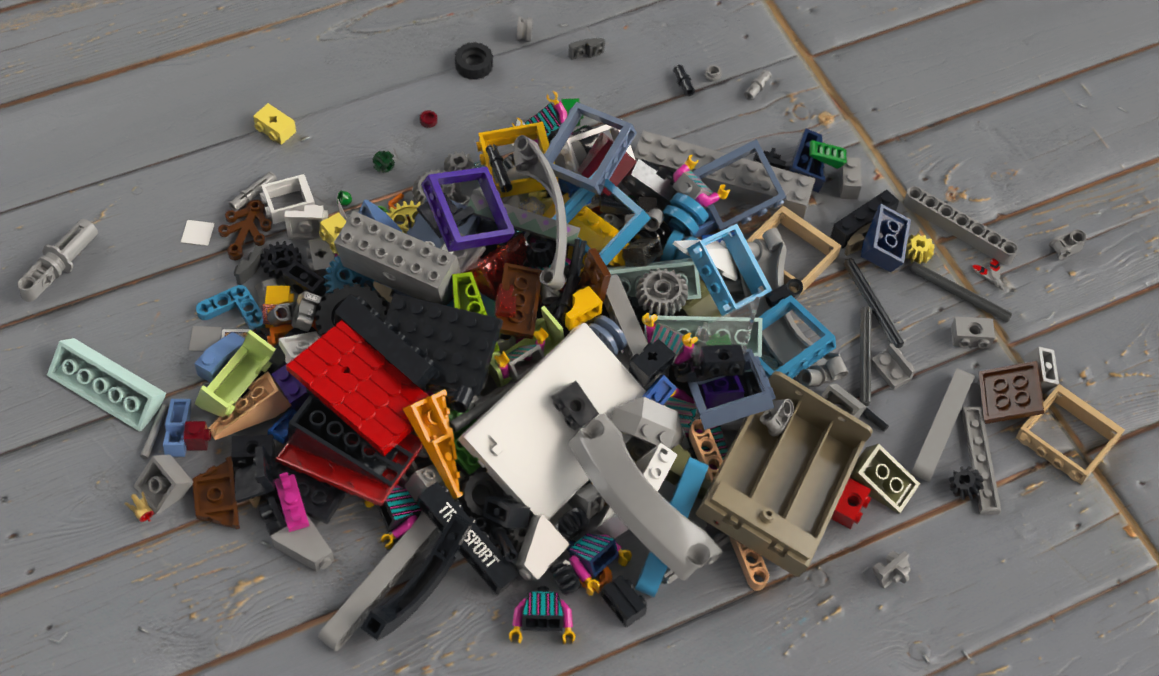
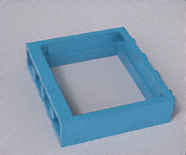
[551,170,651,266]
[687,224,772,317]
[758,295,836,379]

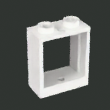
[260,174,315,224]

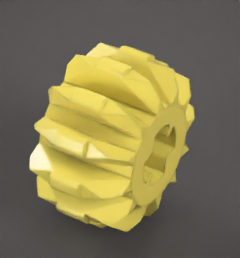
[905,233,935,264]

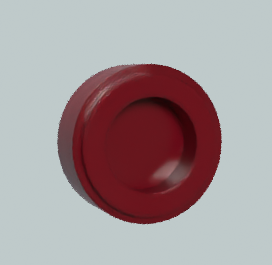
[420,110,438,128]

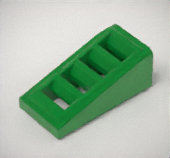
[810,140,847,169]

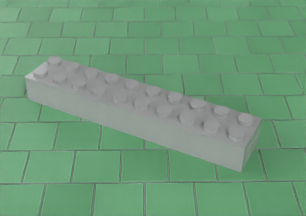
[634,131,816,219]

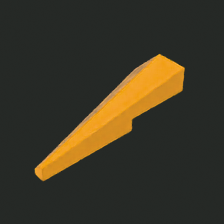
[403,389,463,499]

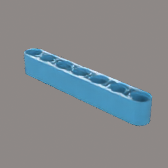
[635,457,709,598]

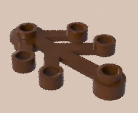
[218,200,272,260]

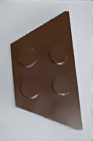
[192,456,240,529]

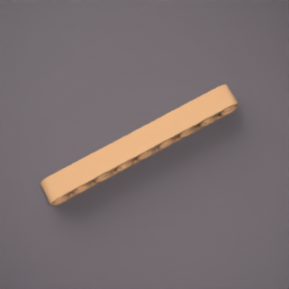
[688,419,769,591]

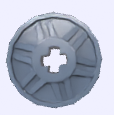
[588,315,627,356]

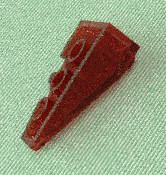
[463,233,529,301]

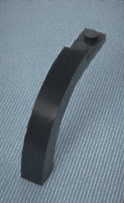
[361,513,473,641]

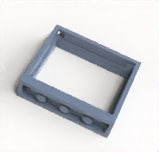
[544,102,637,195]
[692,139,787,231]
[687,348,776,430]

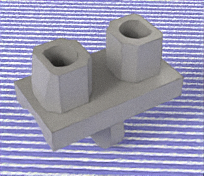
[873,551,911,589]

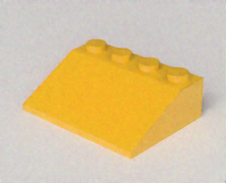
[543,193,619,276]

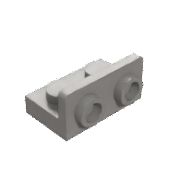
[871,343,915,390]

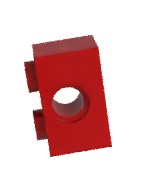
[831,478,871,529]

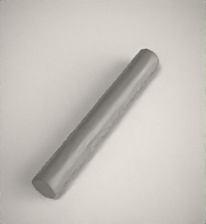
[140,404,169,459]

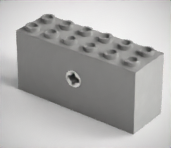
[334,211,461,306]

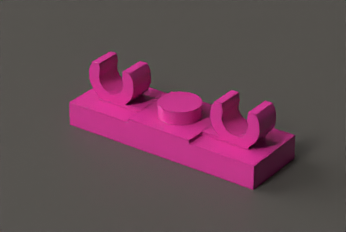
[274,472,309,532]

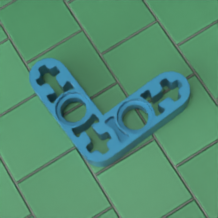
[196,285,265,332]

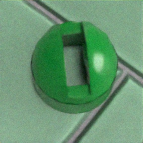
[337,191,352,206]

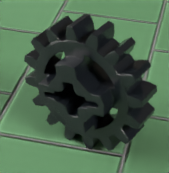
[260,241,302,279]

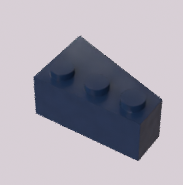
[789,128,825,193]

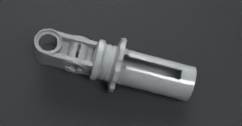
[18,219,98,302]

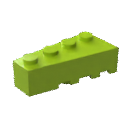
[452,272,500,352]

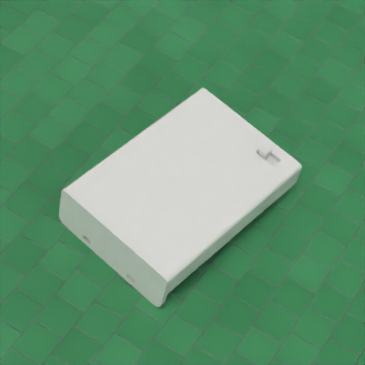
[458,323,646,520]

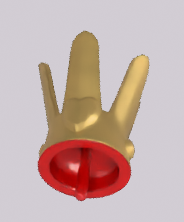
[124,492,154,522]

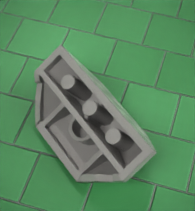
[610,397,684,449]

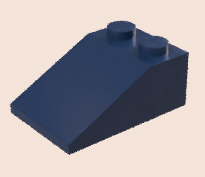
[861,204,911,273]

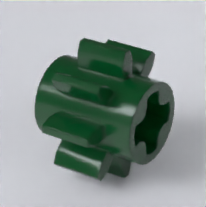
[373,150,395,173]

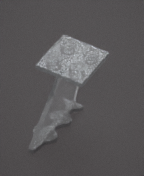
[691,296,760,364]

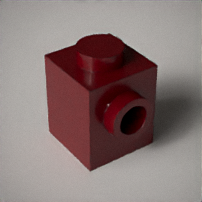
[183,421,211,451]

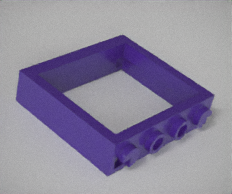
[421,167,515,252]

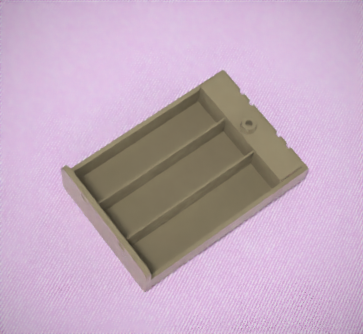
[696,371,873,577]

